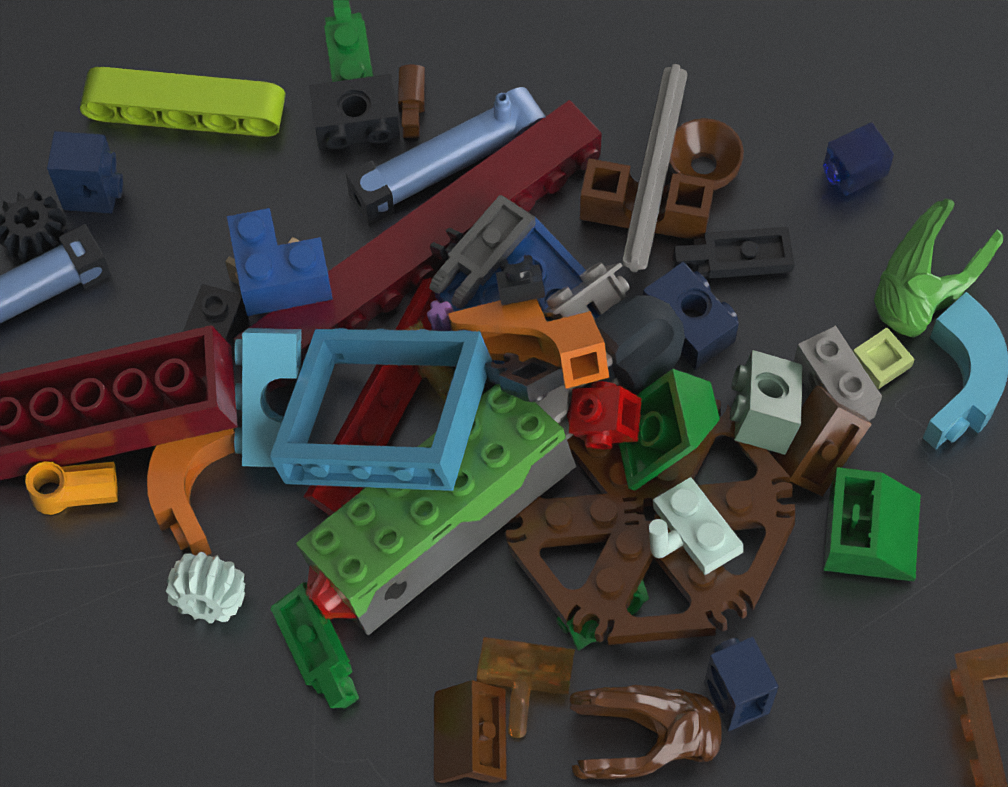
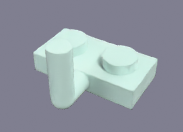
[649,477,743,575]

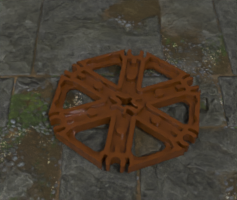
[506,394,796,645]

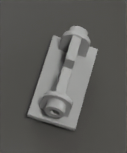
[542,262,629,320]

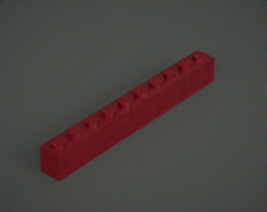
[233,100,602,393]

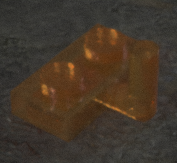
[477,637,575,738]

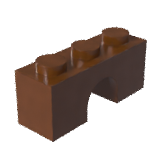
[580,158,715,240]

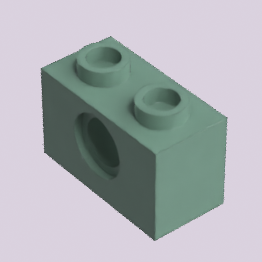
[730,350,802,455]

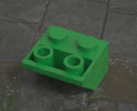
[824,467,921,581]

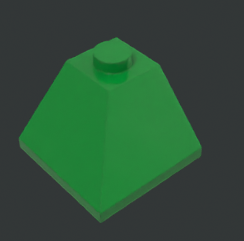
[619,369,720,491]

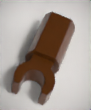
[398,64,425,138]

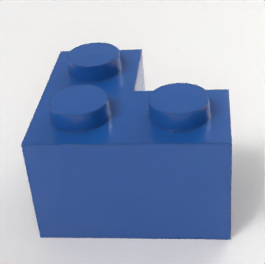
[227,208,333,316]

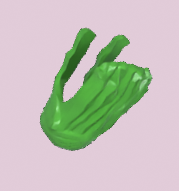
[874,198,1003,338]

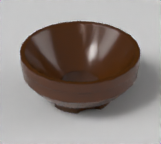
[669,118,744,190]

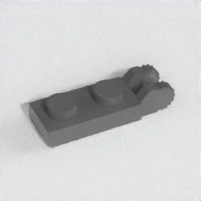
[429,195,535,309]

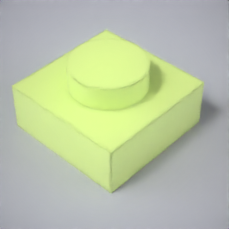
[853,327,915,389]

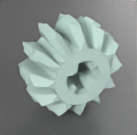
[166,552,246,623]

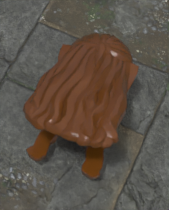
[569,685,722,779]

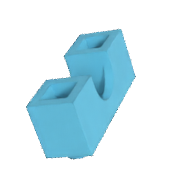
[234,328,301,467]

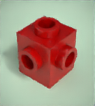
[567,381,642,450]

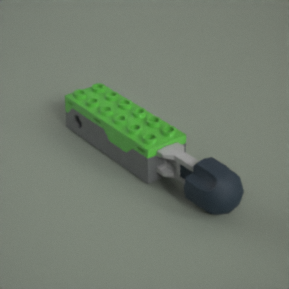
[296,295,685,635]

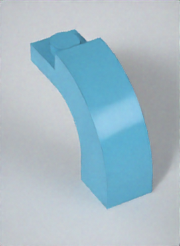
[923,292,1008,450]

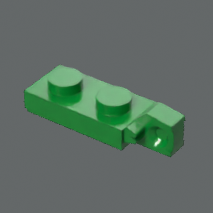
[324,0,373,82]
[270,582,359,708]

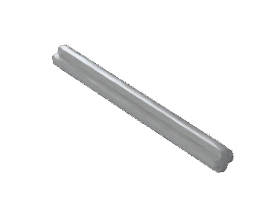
[622,64,688,272]

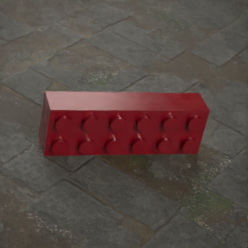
[0,325,237,480]

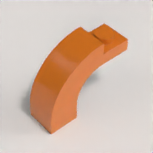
[147,428,235,556]

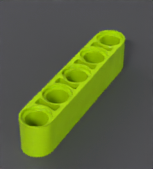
[80,67,286,137]

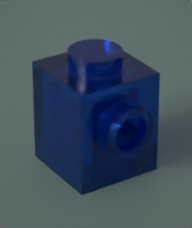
[823,122,894,196]

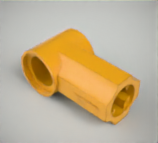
[25,461,118,515]

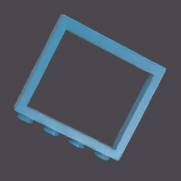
[270,328,492,491]

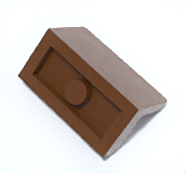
[771,385,872,497]
[434,680,506,783]

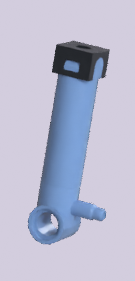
[346,87,546,226]
[0,224,111,323]

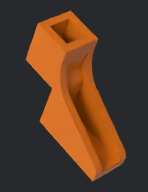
[448,299,609,389]

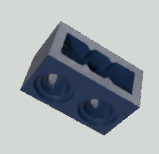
[704,637,779,732]

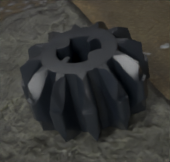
[0,190,67,263]

